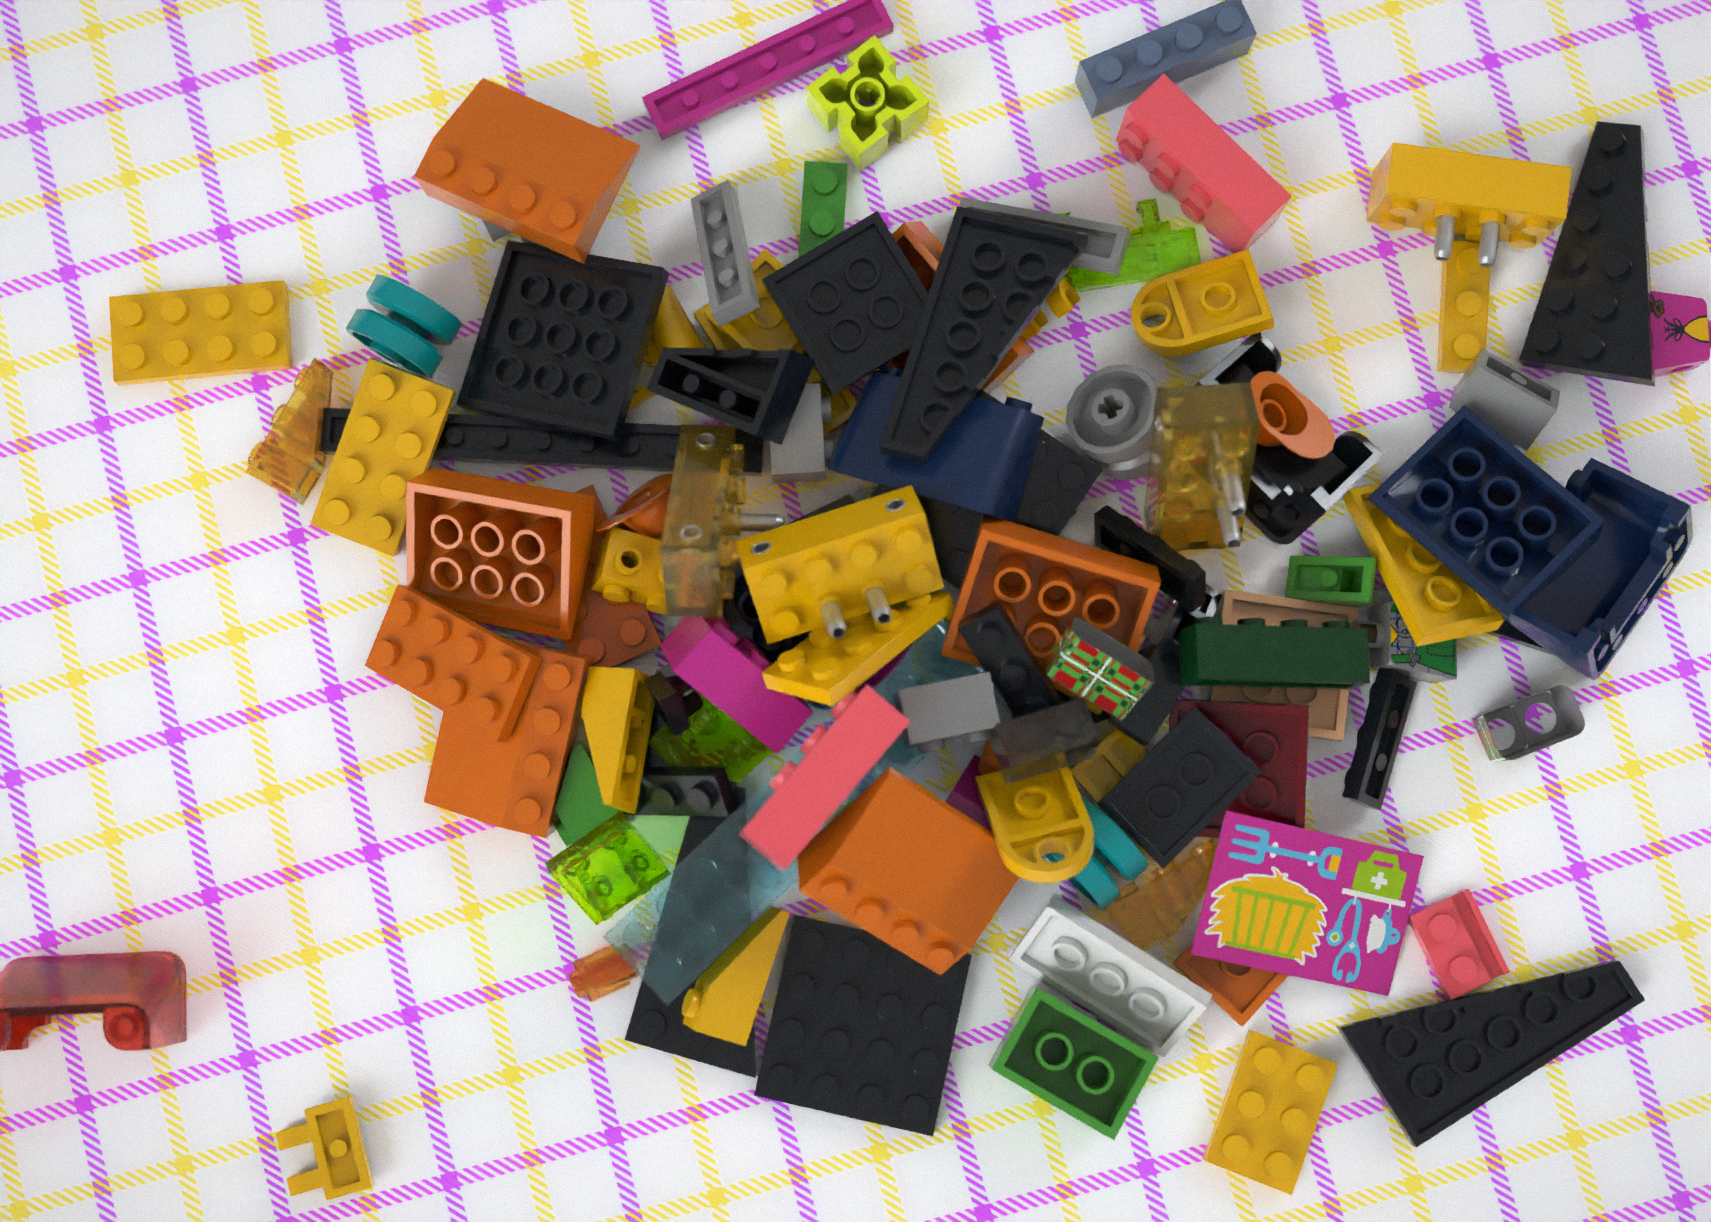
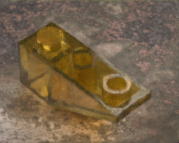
[245,358,333,505]
[1106,838,1218,951]

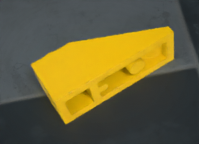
[581,666,654,814]
[682,904,790,1046]

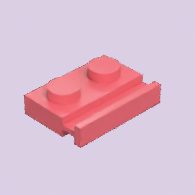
[1408,889,1510,1000]

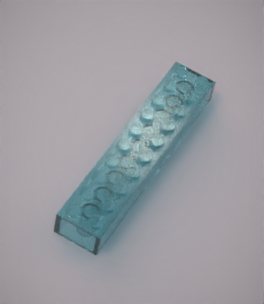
[603,619,996,1006]

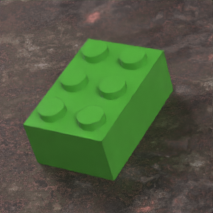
[988,985,1159,1140]

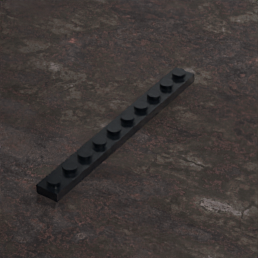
[320,408,765,476]

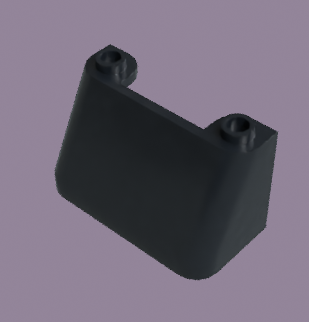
[1174,332,1384,545]

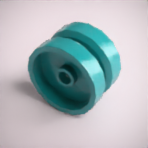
[346,274,462,379]
[1044,795,1149,911]

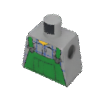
[1350,601,1457,683]

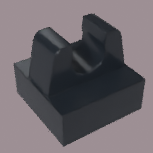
[644,672,703,736]

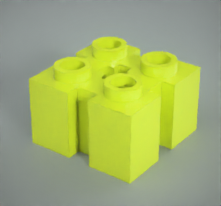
[806,35,930,171]

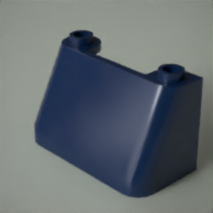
[828,365,1044,522]
[1502,458,1693,680]

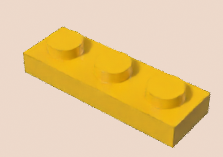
[1437,241,1490,374]

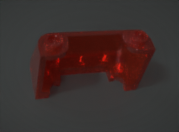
[0,951,187,1052]

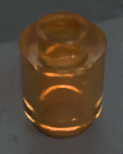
[568,942,640,1003]

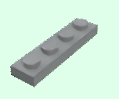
[690,180,760,326]
[959,197,1131,275]

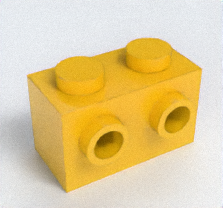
[591,527,698,614]

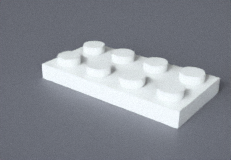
[1009,894,1212,1057]

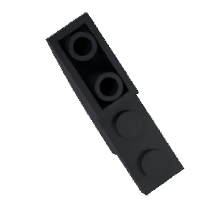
[1107,584,1222,746]

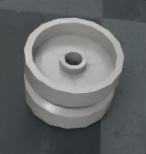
[1066,364,1180,480]

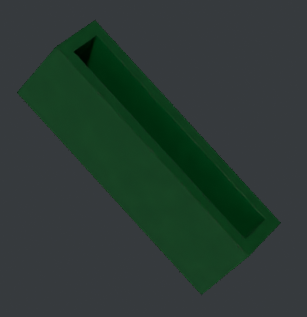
[1178,617,1370,690]

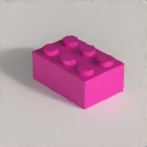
[660,605,813,754]

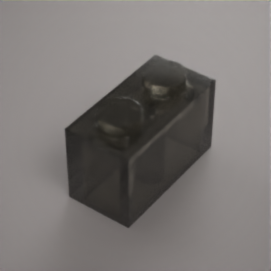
[990,698,1100,785]

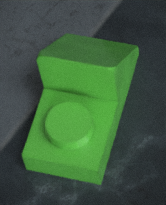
[1285,556,1377,608]

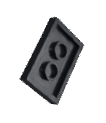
[1097,706,1262,869]

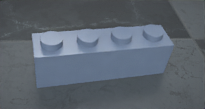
[1074,0,1257,118]

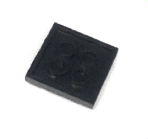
[762,211,928,397]

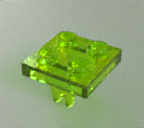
[648,695,773,789]
[545,811,671,925]

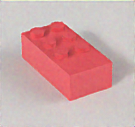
[1115,73,1292,254]
[738,685,911,871]

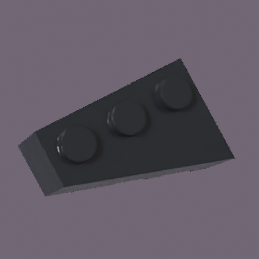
[646,347,816,445]

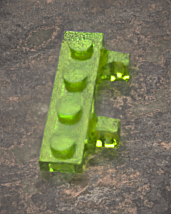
[1058,198,1201,293]

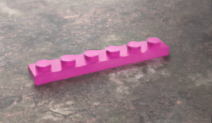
[642,0,894,140]

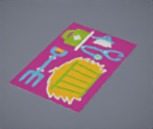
[1190,811,1424,996]

